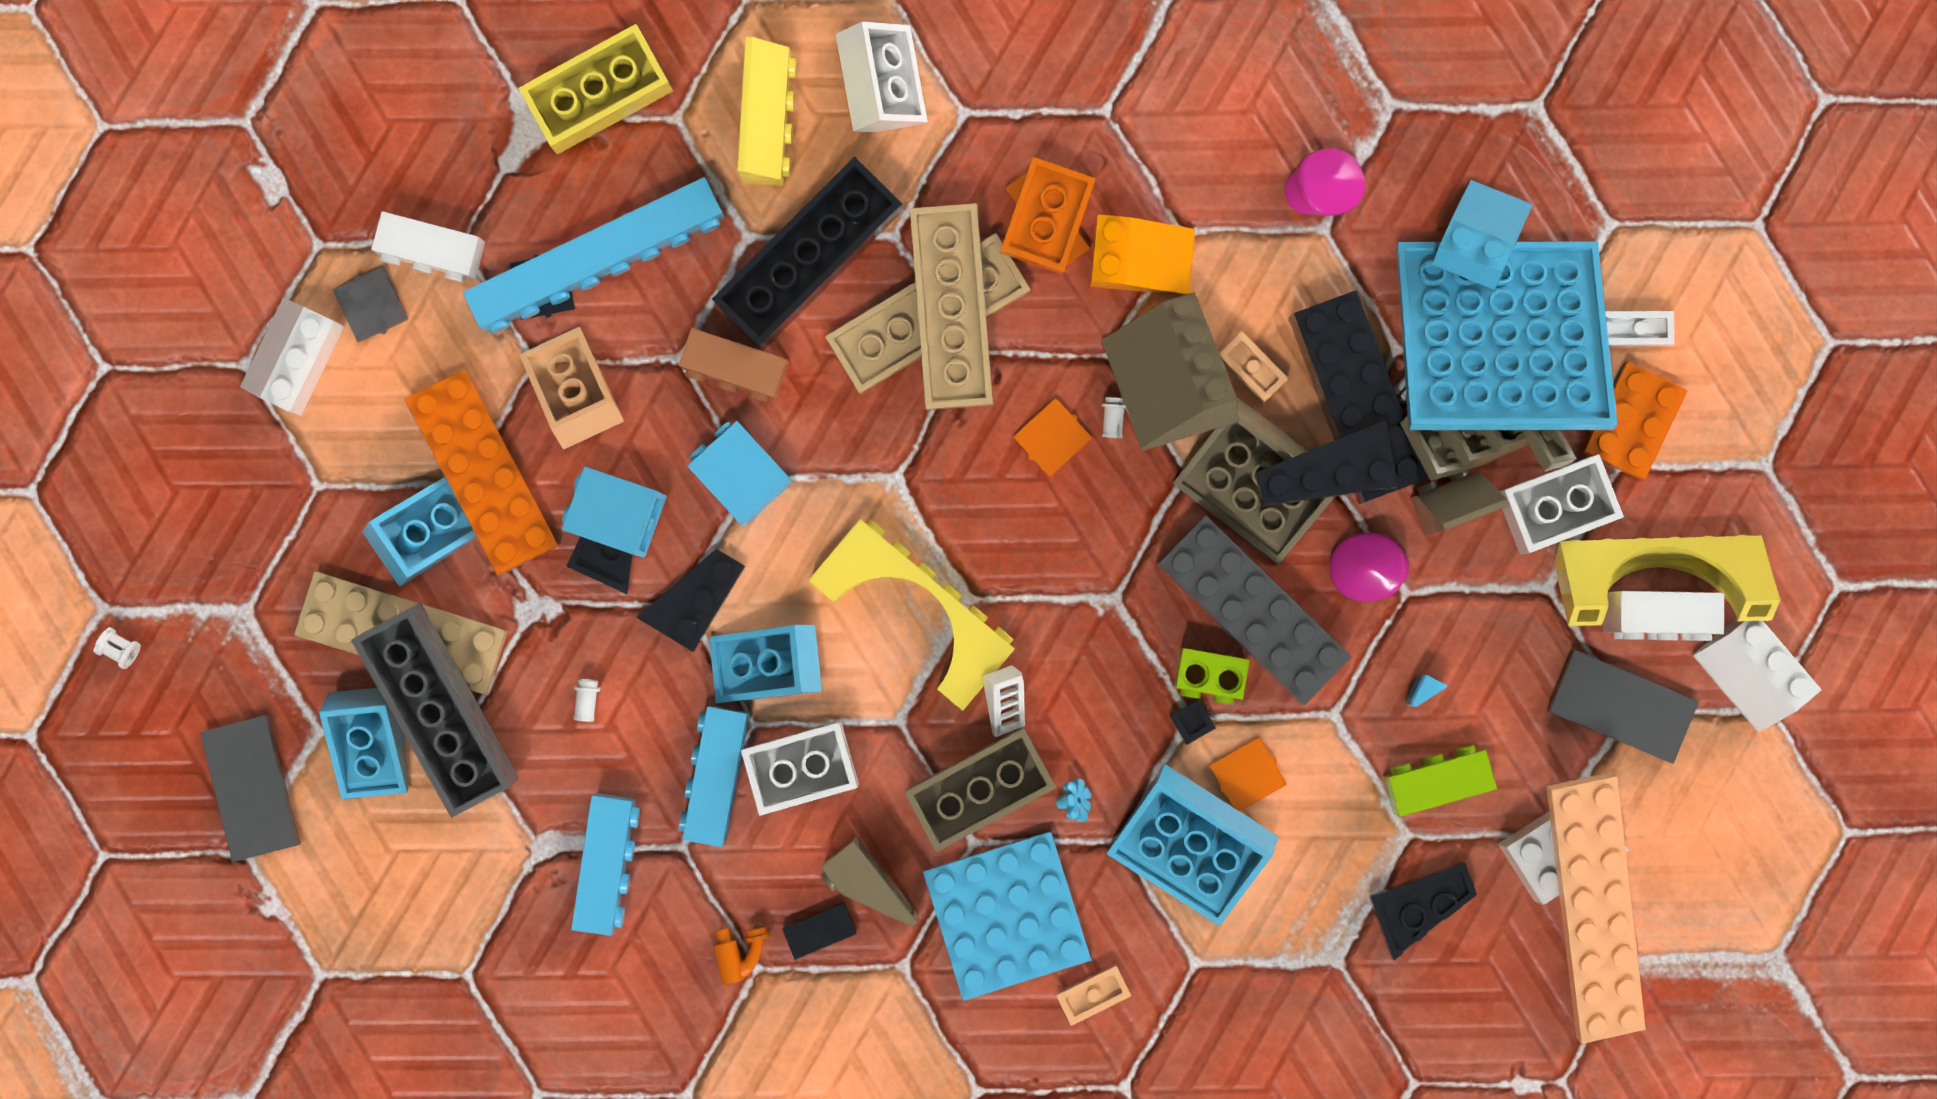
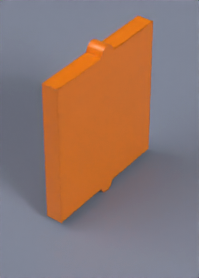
[1013,398,1093,478]
[1208,736,1287,811]

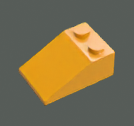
[1090,214,1195,295]

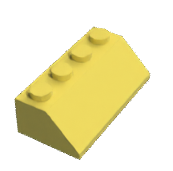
[737,37,797,186]

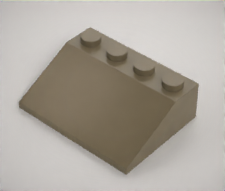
[1102,292,1239,451]
[1173,398,1335,565]

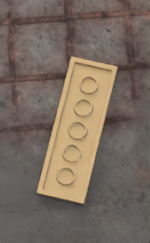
[910,203,993,410]
[825,233,1031,395]
[294,571,508,694]

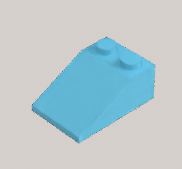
[1432,180,1533,290]
[362,477,476,587]
[709,625,822,703]
[319,688,409,799]

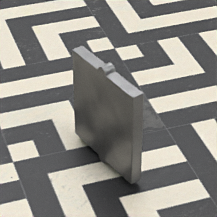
[333,267,408,343]

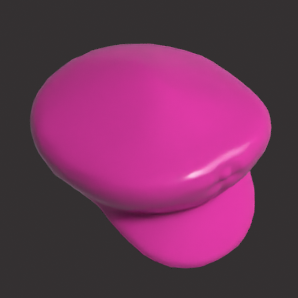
[1285,148,1365,216]
[1330,533,1409,601]

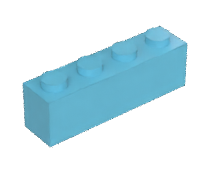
[678,706,750,847]
[571,793,640,936]

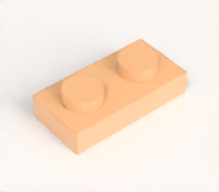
[1219,332,1289,403]
[1056,964,1131,1026]

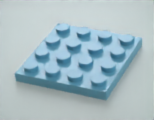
[923,831,1091,1001]

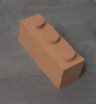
[678,328,789,403]

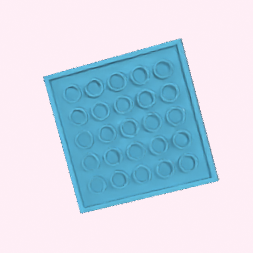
[1396,242,1617,430]

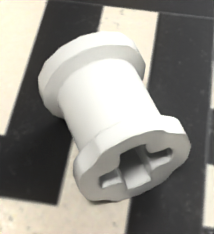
[93,627,141,669]

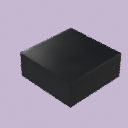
[1169,699,1216,745]

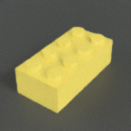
[518,24,673,155]

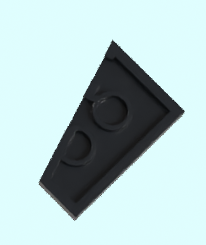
[566,536,632,594]
[636,549,746,652]
[1369,862,1477,961]

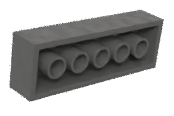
[1156,515,1351,705]
[351,602,519,818]

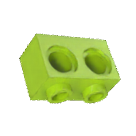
[1174,648,1250,705]

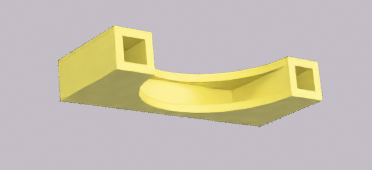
[808,519,1015,711]
[1554,535,1780,626]

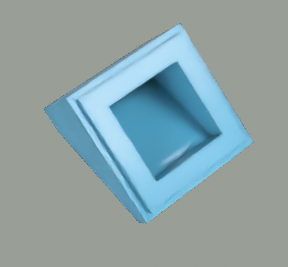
[1405,674,1448,707]

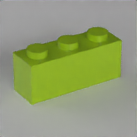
[1383,745,1497,817]

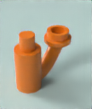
[713,926,771,985]

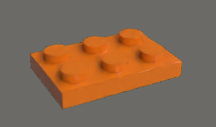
[1000,157,1096,275]
[1582,361,1688,481]

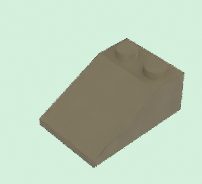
[1411,470,1509,535]
[821,836,919,927]

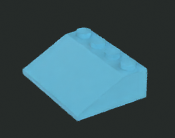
[1107,764,1278,926]

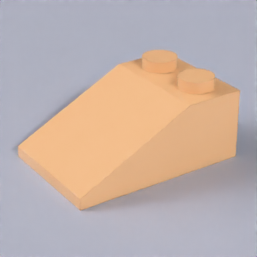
[519,326,624,450]

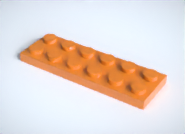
[404,369,558,577]

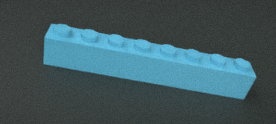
[463,177,726,334]

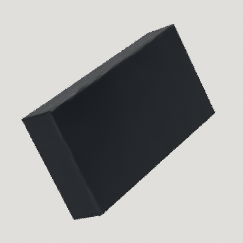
[782,902,857,960]

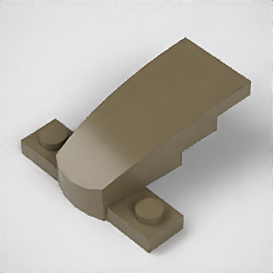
[1400,416,1576,480]

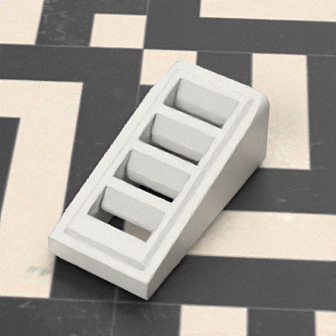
[982,665,1025,737]

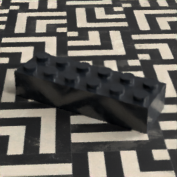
[712,156,903,351]
[1288,290,1428,504]

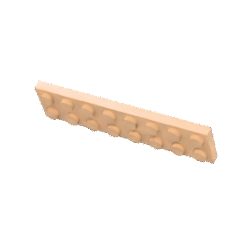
[1546,772,1646,1044]

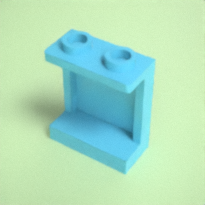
[687,421,793,527]
[561,466,667,559]

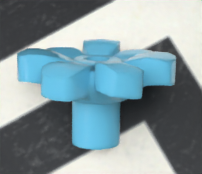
[1056,779,1092,822]

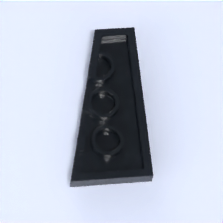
[1256,420,1397,506]

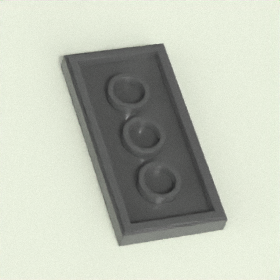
[1547,650,1699,764]
[200,715,300,862]

